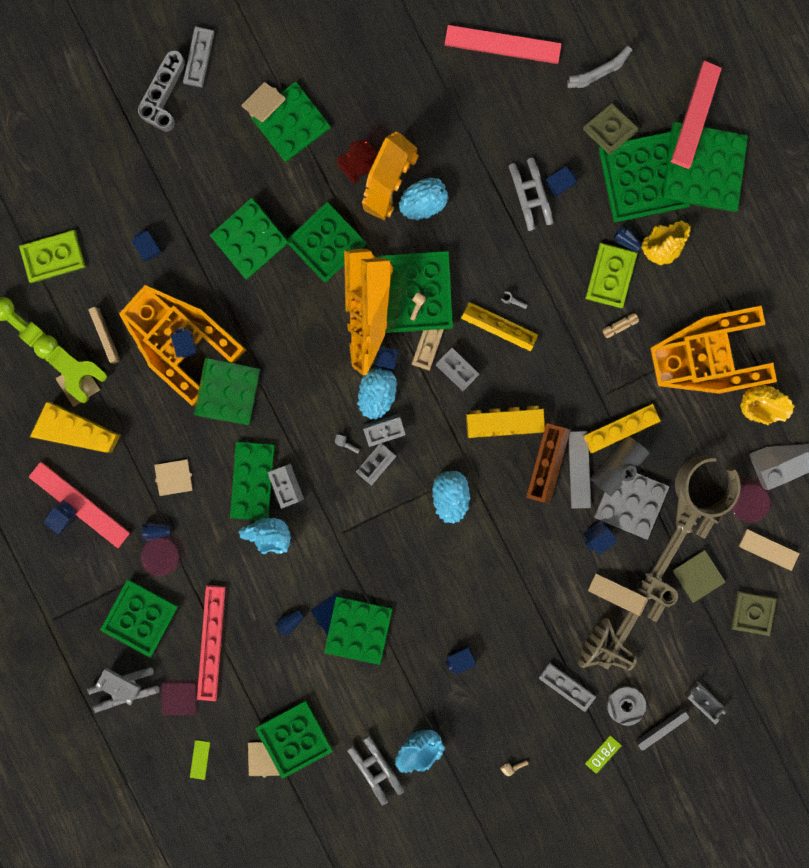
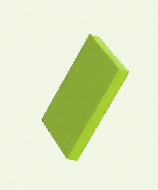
[19,230,86,283]
[585,243,637,309]

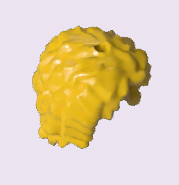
[641,220,691,265]
[740,385,795,425]

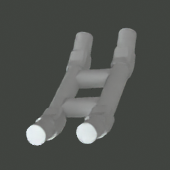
[567,46,632,88]
[509,158,554,231]
[87,668,159,713]
[346,734,404,806]

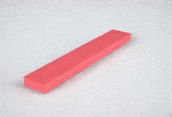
[445,25,561,64]
[671,61,722,169]
[29,462,131,548]
[197,585,226,701]

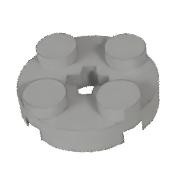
[607,686,646,726]

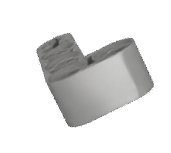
[138,51,185,132]

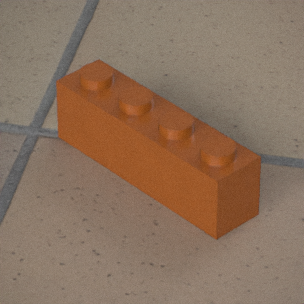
[526,423,571,503]

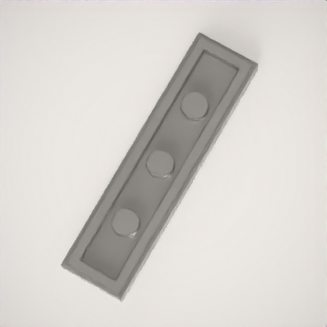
[568,431,591,509]

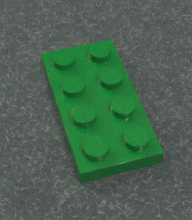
[230,442,275,520]

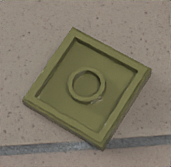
[583,103,638,155]
[672,550,725,603]
[731,591,777,636]

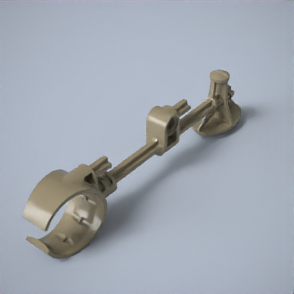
[578,455,741,671]

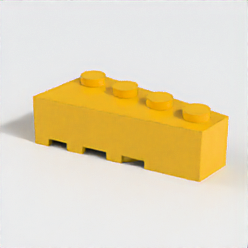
[30,402,120,453]
[466,406,545,438]

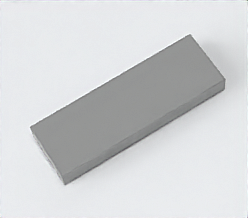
[183,26,214,88]
[538,662,596,712]
[635,709,689,750]

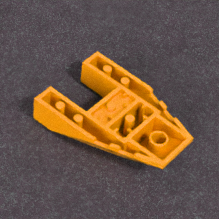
[362,131,419,221]
[344,249,393,375]
[119,285,247,406]
[650,306,777,393]

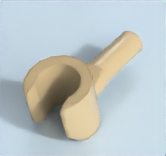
[410,293,426,320]
[501,760,528,776]

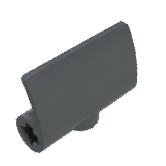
[590,437,650,497]

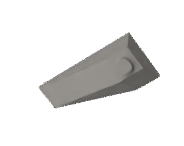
[749,444,809,490]

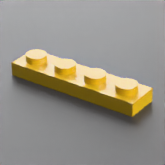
[461,302,538,351]
[583,404,660,453]

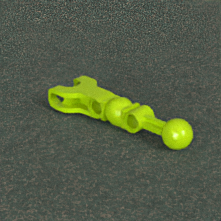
[0,297,108,403]

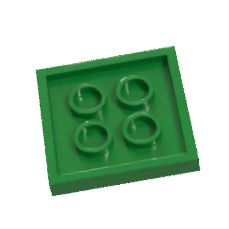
[250,82,331,163]
[210,198,290,280]
[288,202,367,284]
[194,358,260,425]
[100,579,179,658]
[324,596,392,665]
[255,700,333,779]

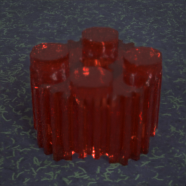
[336,140,378,184]

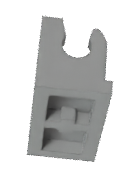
[436,348,479,391]
[363,413,406,447]
[356,443,396,486]
[268,464,304,508]
[96,669,141,706]
[684,681,726,725]

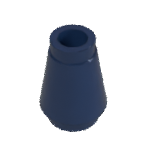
[613,226,642,252]
[142,522,170,541]
[275,610,304,636]

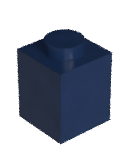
[545,166,577,197]
[131,230,163,262]
[170,327,198,358]
[375,347,398,370]
[44,500,78,535]
[583,521,617,555]
[445,645,476,675]

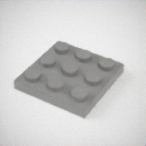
[593,473,669,540]

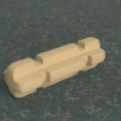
[602,313,639,338]

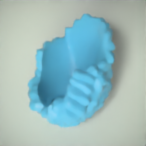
[398,178,449,221]
[357,367,397,419]
[432,471,471,524]
[239,518,291,554]
[395,730,445,773]

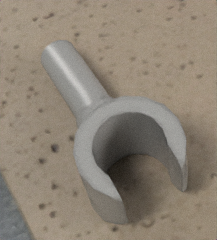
[501,291,527,309]
[335,435,360,454]

